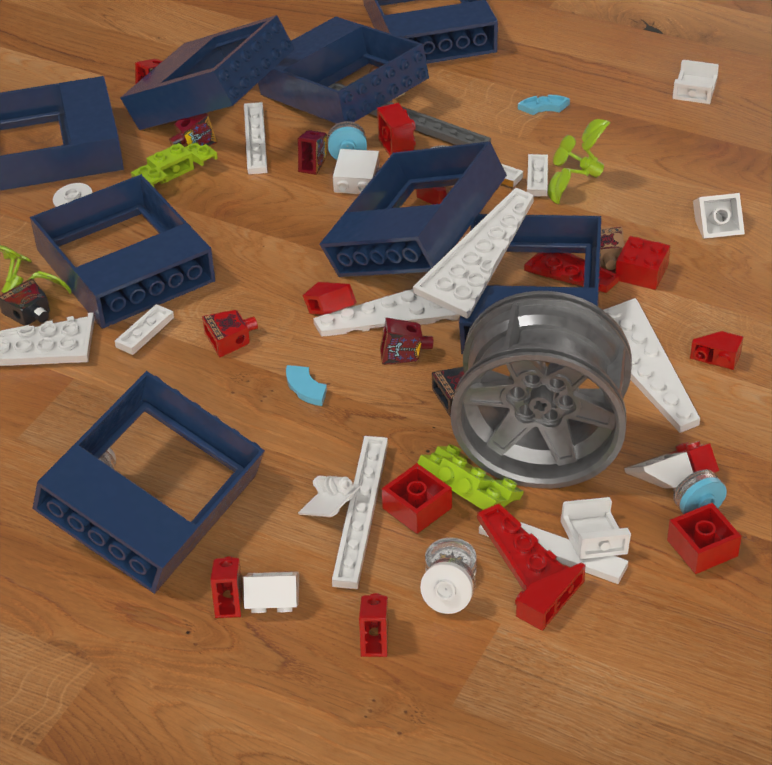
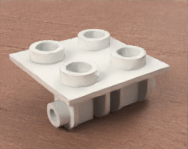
[298,476,361,517]

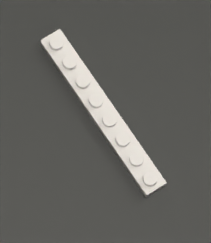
[332,436,388,589]

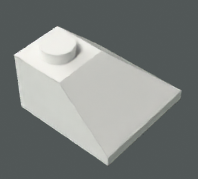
[624,452,695,491]

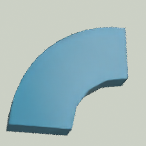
[518,95,570,115]
[286,365,327,406]

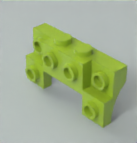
[131,142,218,187]
[417,444,524,510]

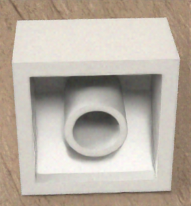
[693,193,745,239]
[243,572,299,613]

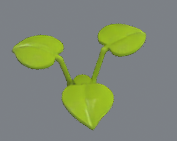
[548,119,611,204]
[0,245,72,294]

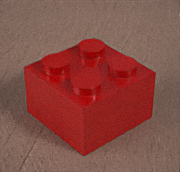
[377,102,416,156]
[615,236,671,290]
[382,463,452,534]
[667,503,742,574]

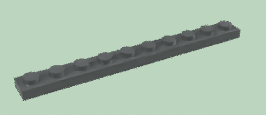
[329,83,491,145]

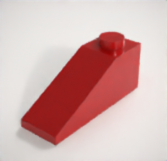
[515,562,586,631]

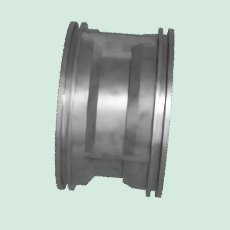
[450,291,632,488]

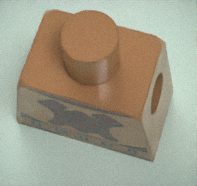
[600,226,624,270]

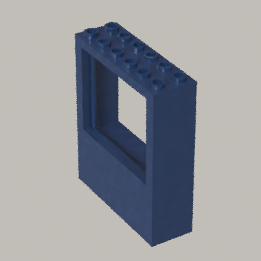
[363,0,498,64]
[120,15,295,130]
[258,16,429,127]
[0,76,124,191]
[319,141,507,277]
[30,174,216,329]
[459,214,601,354]
[32,371,265,594]

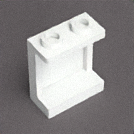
[673,60,719,104]
[333,149,380,194]
[560,497,631,559]

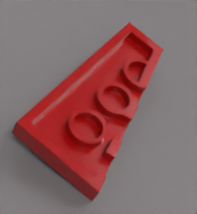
[524,252,619,293]
[477,504,569,591]

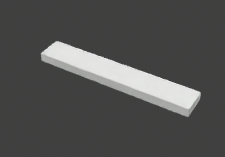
[244,102,267,174]
[479,522,628,584]

